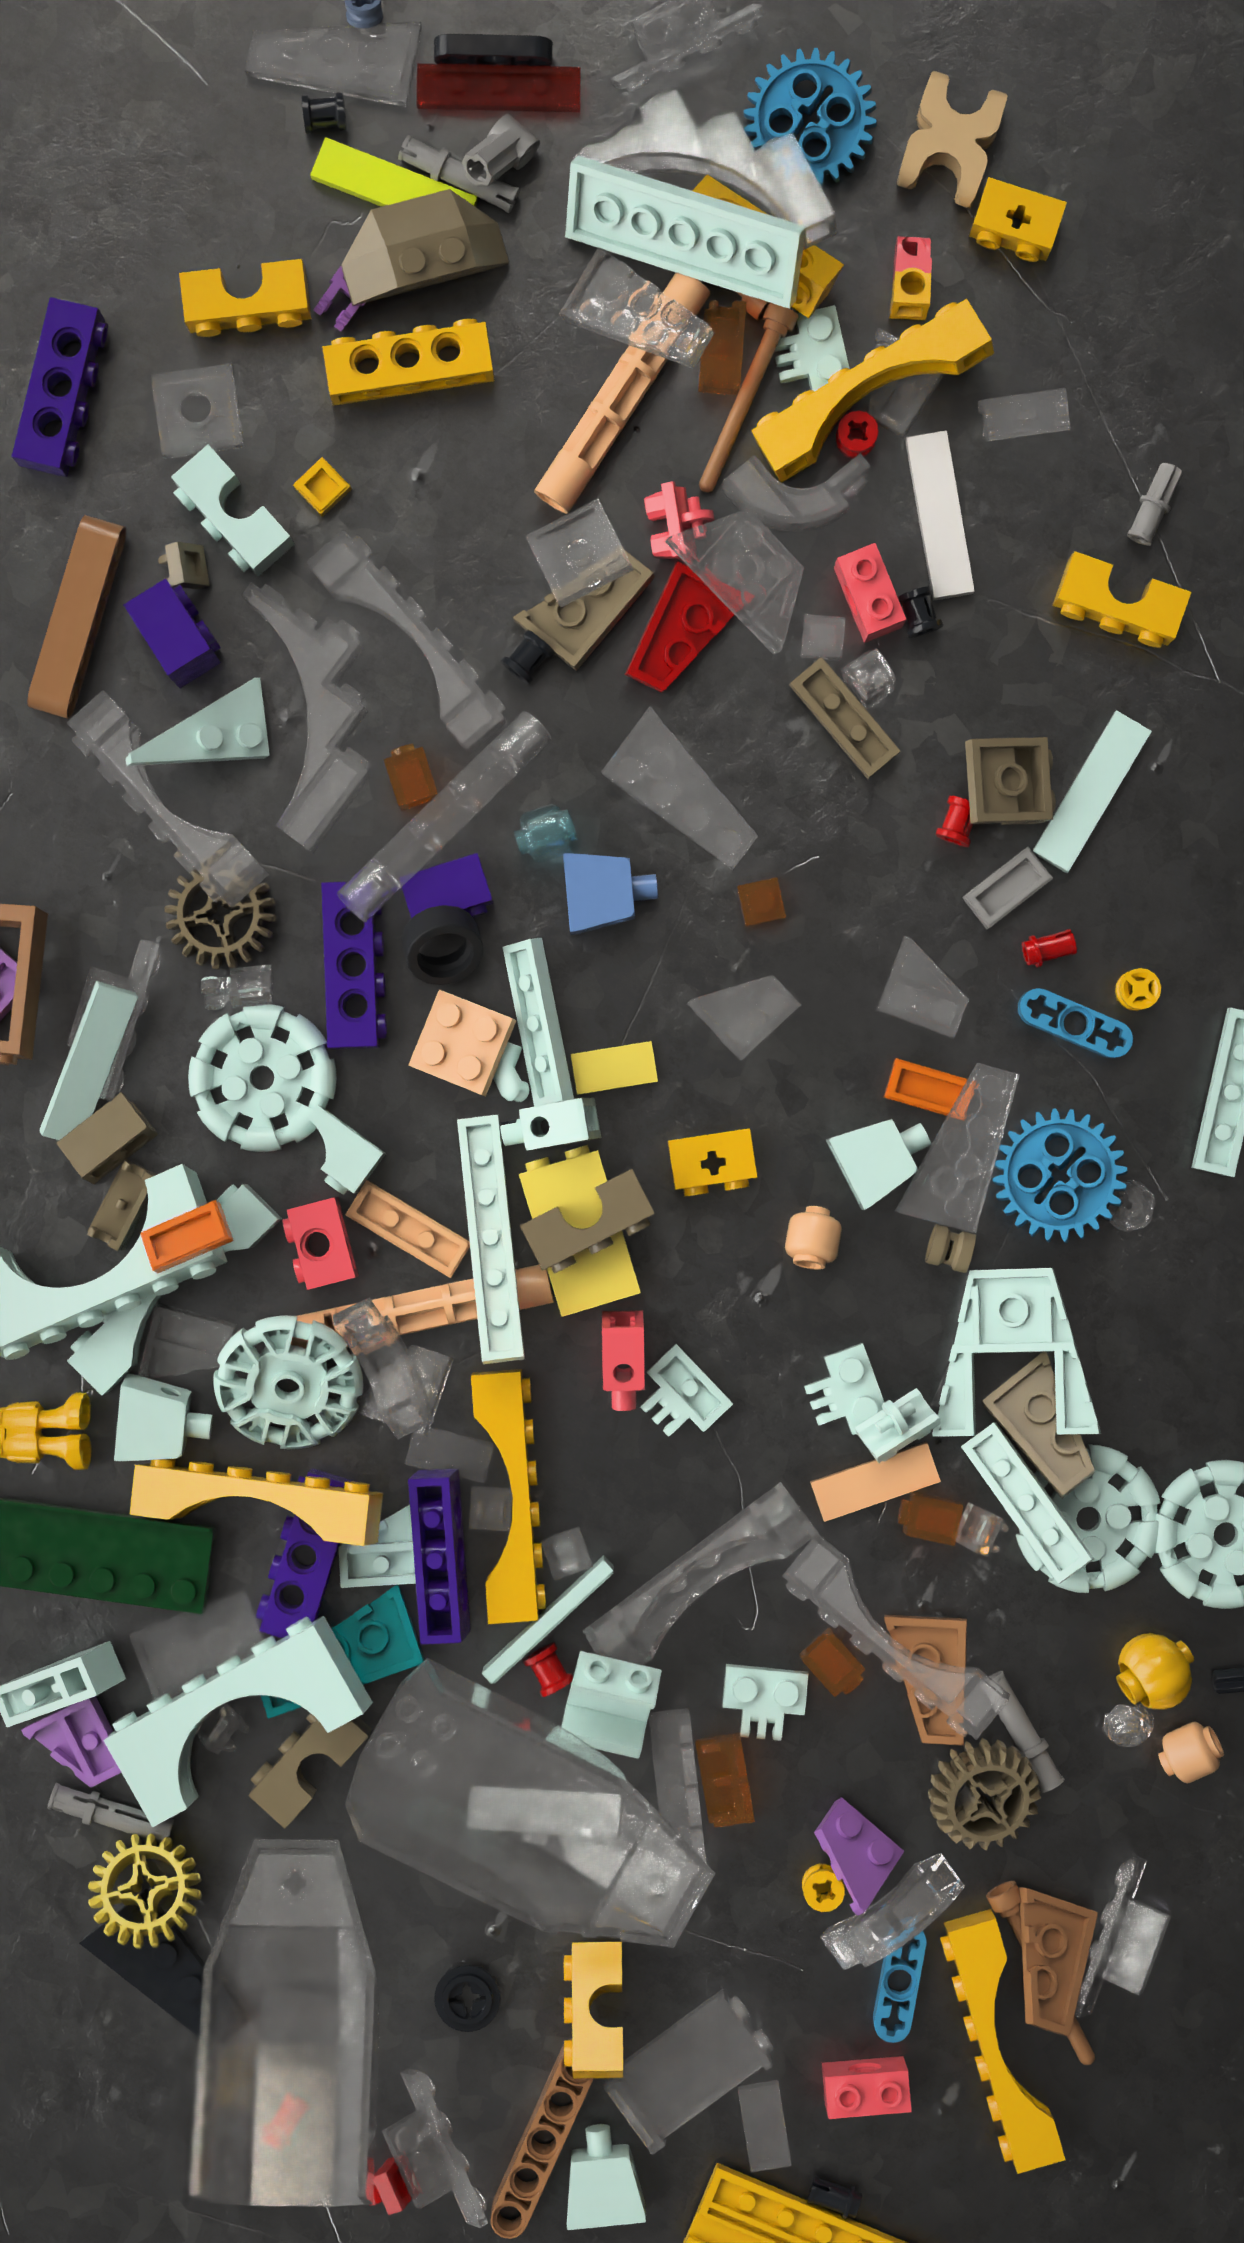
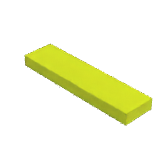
[310,137,478,207]

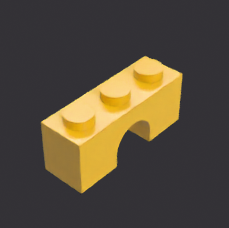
[179,259,312,337]
[1053,551,1191,648]
[564,1942,623,2079]

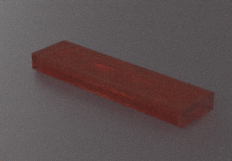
[416,63,581,112]

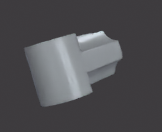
[461,113,540,186]

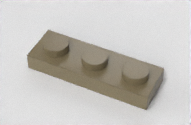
[789,657,900,779]

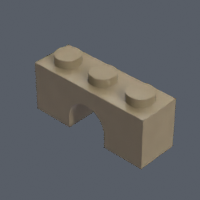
[520,1169,655,1274]
[248,1713,372,1829]

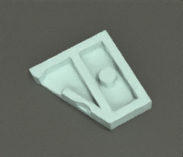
[338,1505,416,1588]

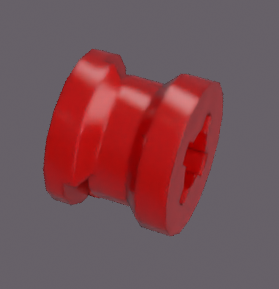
[835,410,879,459]

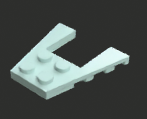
[932,1268,1101,1437]

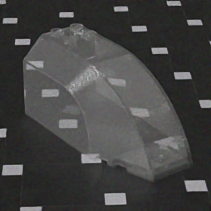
[345,1658,715,1948]
[190,1839,379,2207]

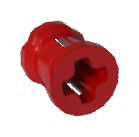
[935,795,973,847]
[523,1642,573,1697]

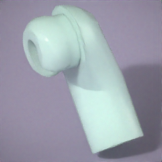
[493,1042,530,1102]

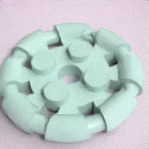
[188,1004,337,1152]
[213,1315,363,1450]
[1016,1444,1161,1593]
[1154,1460,1244,1609]

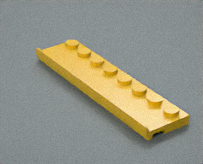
[683,2163,907,2243]

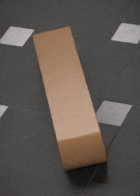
[27,515,126,719]
[490,2038,594,2239]

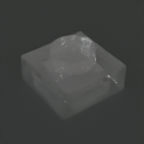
[800,614,845,661]

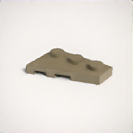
[512,548,655,671]
[982,1352,1095,1499]

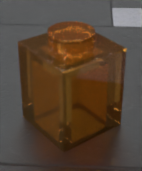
[383,744,440,811]
[898,1491,964,1546]
[799,1627,866,1697]

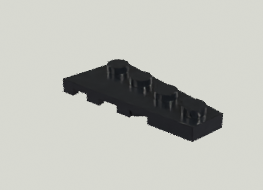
[79,1888,247,2048]

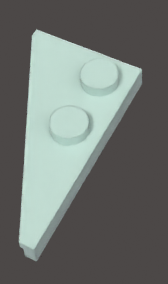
[126,678,270,766]

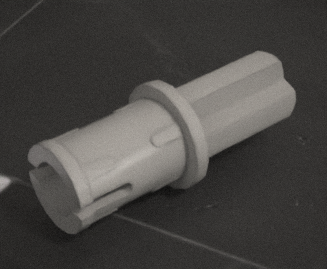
[1127,463,1182,546]

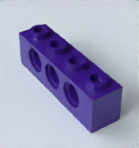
[11,297,108,477]
[321,881,387,1050]
[256,1468,356,1638]
[408,1468,471,1644]

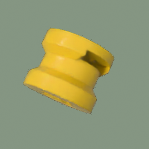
[1115,968,1161,1011]
[802,1863,845,1912]

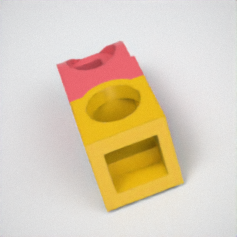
[889,236,932,320]

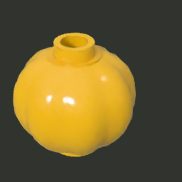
[1116,1633,1194,1710]

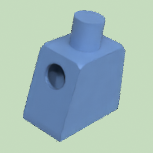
[563,853,658,935]

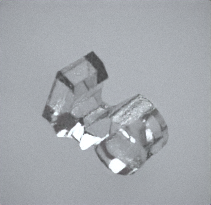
[840,648,896,710]

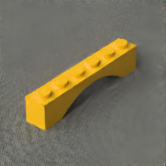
[751,299,994,483]
[471,1369,546,1624]
[130,1459,383,1546]
[940,1909,1065,2174]

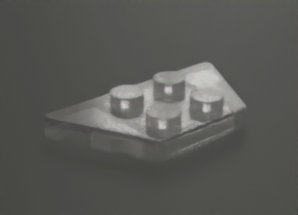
[665,508,804,654]

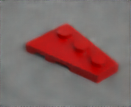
[625,561,751,692]

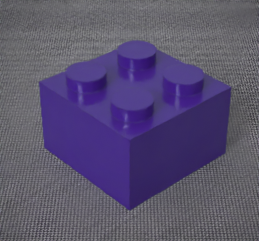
[123,578,221,688]

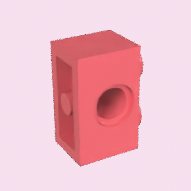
[834,543,906,643]
[282,1197,359,1290]
[822,2056,912,2119]

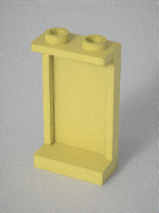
[519,1145,641,1317]

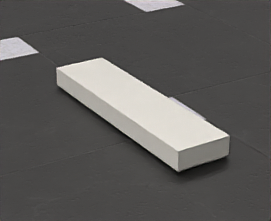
[905,430,974,601]

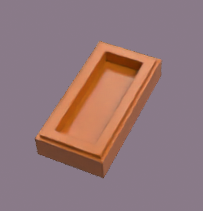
[883,1058,975,1121]
[140,1200,234,1273]

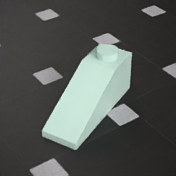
[0,1641,126,1727]

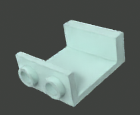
[558,1651,662,1759]

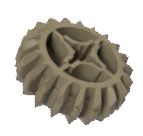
[165,858,277,970]
[928,1738,1041,1851]

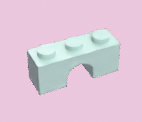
[171,444,295,577]

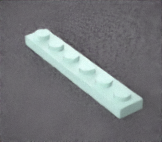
[457,1115,525,1364]

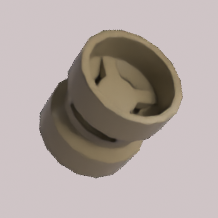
[925,1224,976,1274]

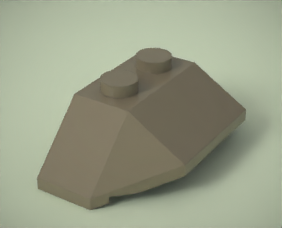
[341,189,509,306]

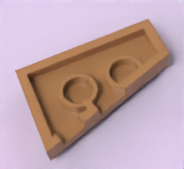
[884,1615,967,1745]
[1019,1887,1098,2036]

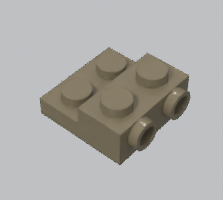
[965,737,1056,825]

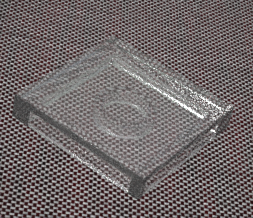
[525,498,634,607]

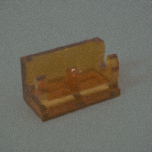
[698,300,747,395]
[695,1732,755,1827]

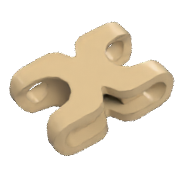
[897,71,1007,208]

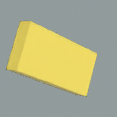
[571,1041,658,1095]

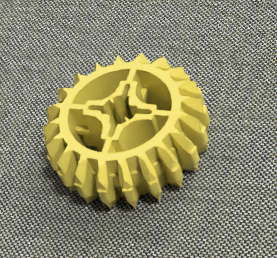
[88,1833,202,1949]

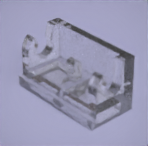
[978,388,1070,441]

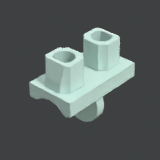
[855,1388,941,1463]

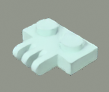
[775,305,850,392]
[804,1343,885,1435]
[640,1344,733,1437]
[722,1664,809,1741]

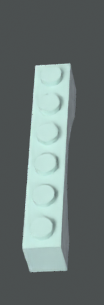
[67,1184,282,1396]

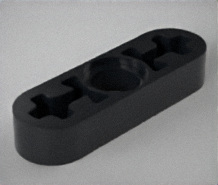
[434,34,553,69]

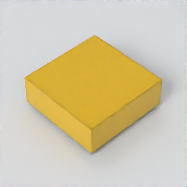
[293,457,352,517]

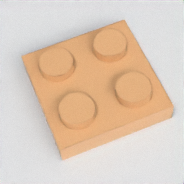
[409,989,517,1097]

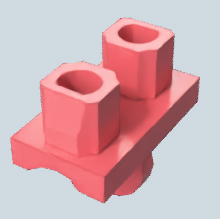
[644,481,715,563]

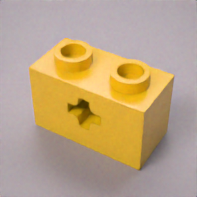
[969,177,1067,262]
[667,1128,757,1197]

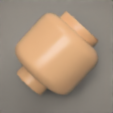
[785,1206,842,1270]
[1158,1721,1224,1784]

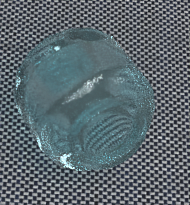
[514,804,578,863]

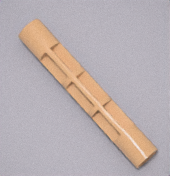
[534,273,710,514]
[291,1264,554,1349]

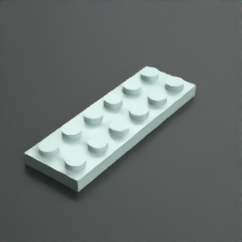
[565,156,806,309]

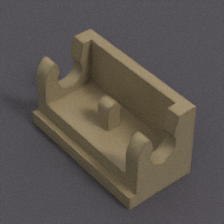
[56,1092,158,1184]
[87,1159,157,1251]

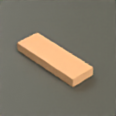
[345,1180,470,1278]
[810,1442,941,1522]

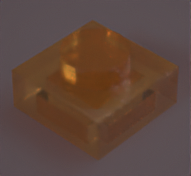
[737,877,786,927]

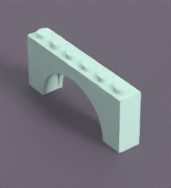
[0,1164,227,1360]
[103,1616,373,1827]

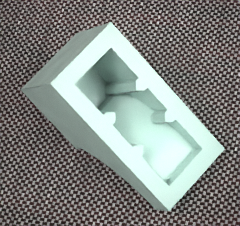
[307,1104,386,1195]

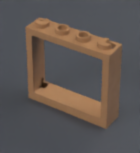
[0,904,48,1066]

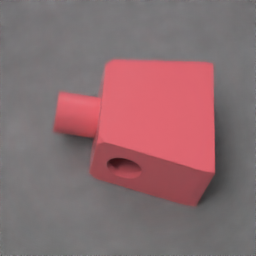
[602,1310,645,1411]

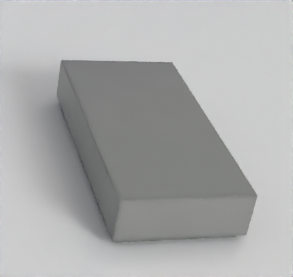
[962,847,1053,929]

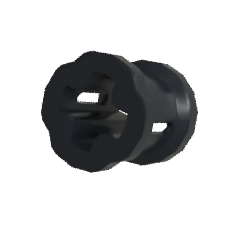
[302,92,347,134]
[898,586,944,638]
[501,630,555,685]

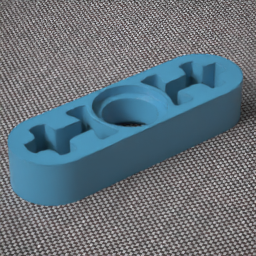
[1018,988,1133,1058]
[873,1919,927,2043]

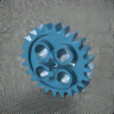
[744,48,877,188]
[993,1108,1128,1243]

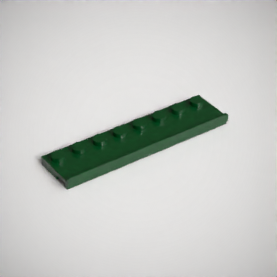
[0,1498,216,1614]

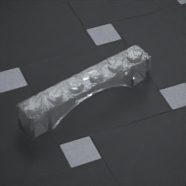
[306,530,506,755]
[66,690,269,908]
[583,1482,819,1665]
[782,1533,1010,1740]

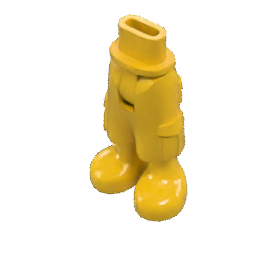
[0,1392,91,1470]

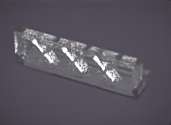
[649,1708,709,1885]

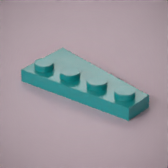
[260,1585,426,1719]

